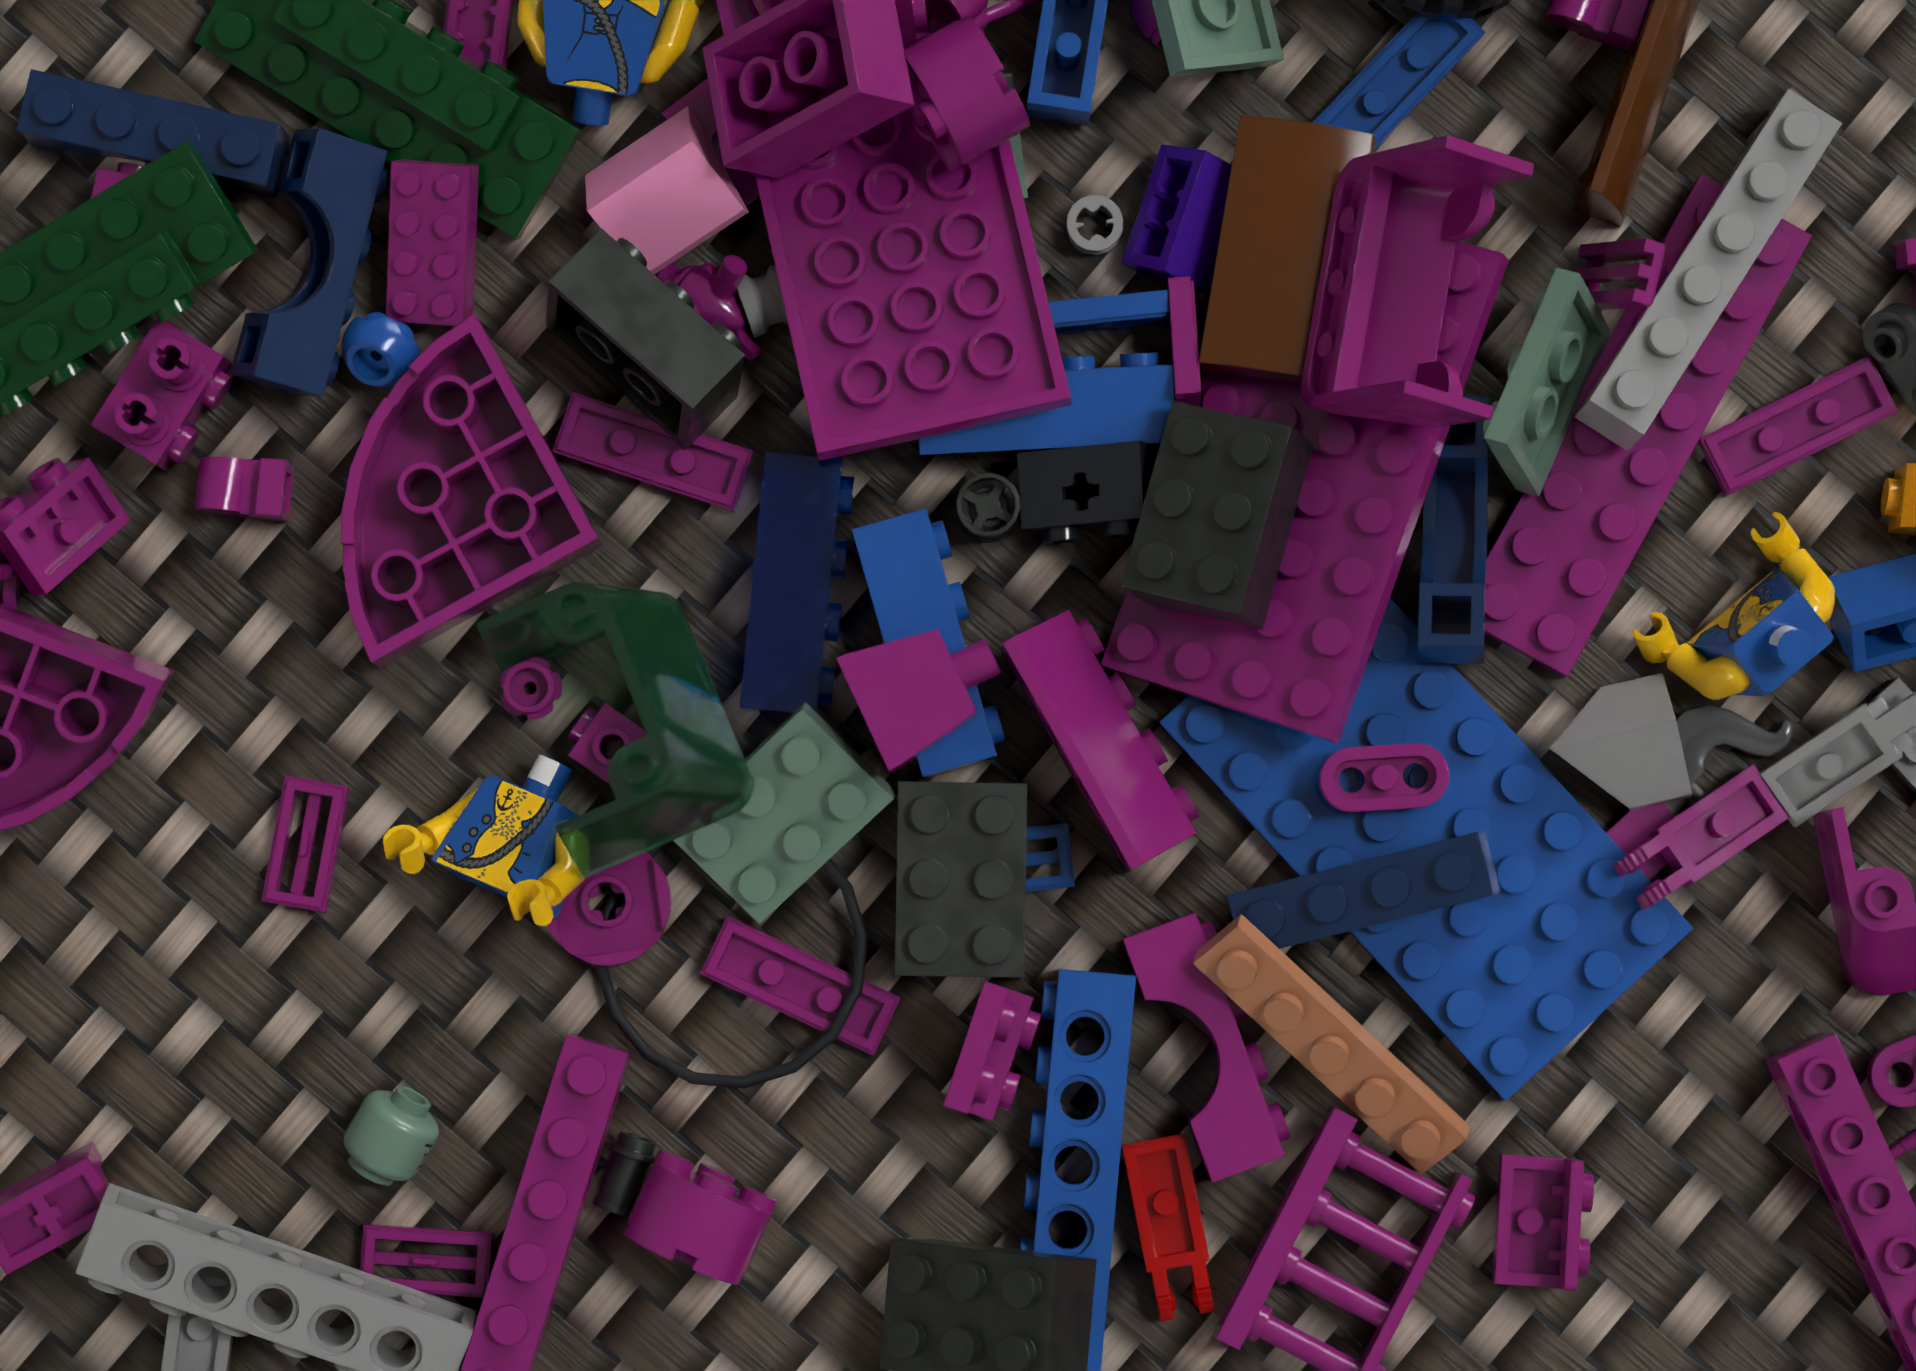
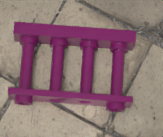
[1213,1106,1475,1371]

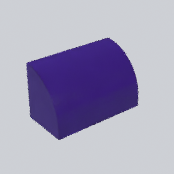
[1121,144,1232,295]

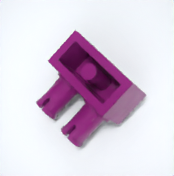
[91,318,233,471]

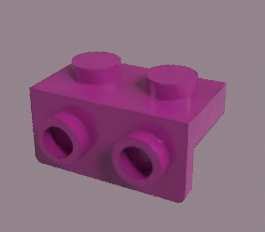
[1492,1154,1594,1291]

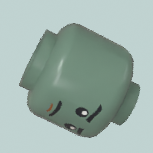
[343,1086,439,1186]

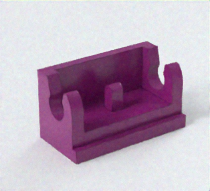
[0,1141,117,1275]

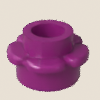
[499,656,562,720]

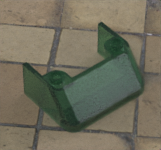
[476,582,754,878]

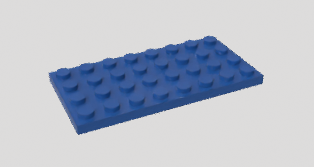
[1158,598,1693,1101]

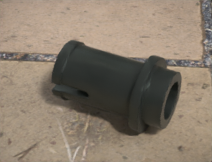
[593,1131,657,1217]

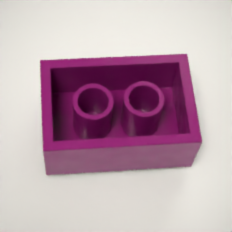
[702,0,914,178]

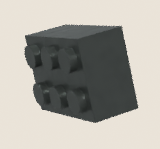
[546,228,745,449]
[1120,401,1314,630]
[895,781,1027,978]
[879,1239,1097,1371]

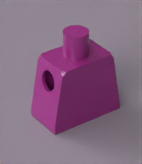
[836,630,1001,773]

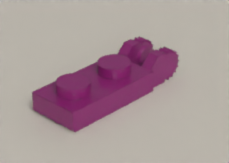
[1613,764,1790,910]

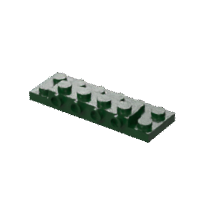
[194,0,584,239]
[0,140,259,418]

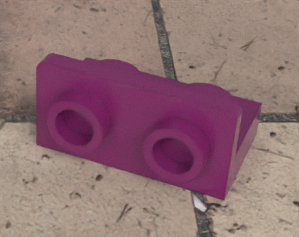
[0,458,131,597]

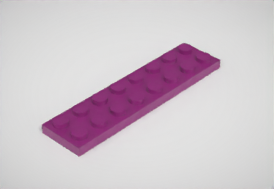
[1485,174,1812,678]

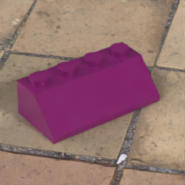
[1001,610,1200,873]

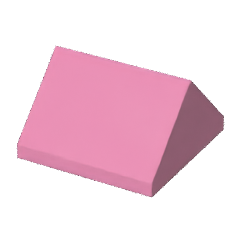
[585,106,749,275]

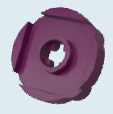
[547,837,672,966]

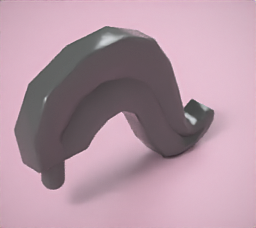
[1676,704,1793,801]

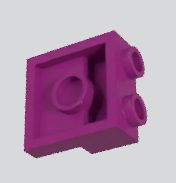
[943,981,1041,1121]

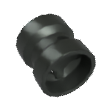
[956,473,1020,542]

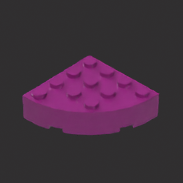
[341,314,603,667]
[0,603,174,831]

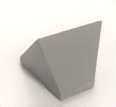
[1549,673,1692,811]

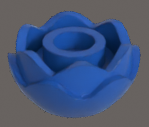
[341,312,419,388]

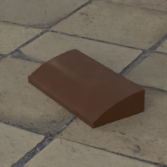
[1573,0,1700,227]
[1199,115,1376,383]

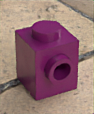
[567,703,672,802]

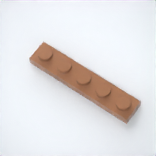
[1193,914,1470,1175]

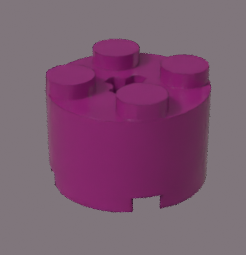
[904,15,1030,171]
[624,1149,778,1285]

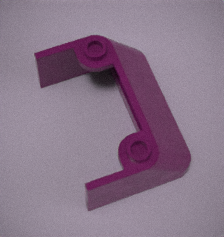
[1301,135,1534,427]
[1813,807,1916,996]

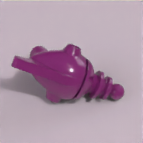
[655,255,761,360]

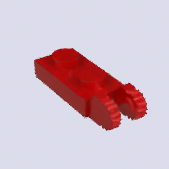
[1121,1133,1214,1322]

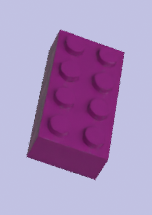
[386,159,479,326]

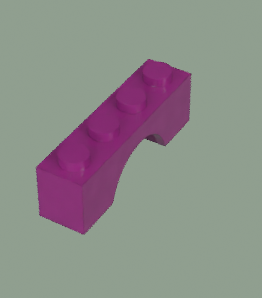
[1121,913,1291,1183]

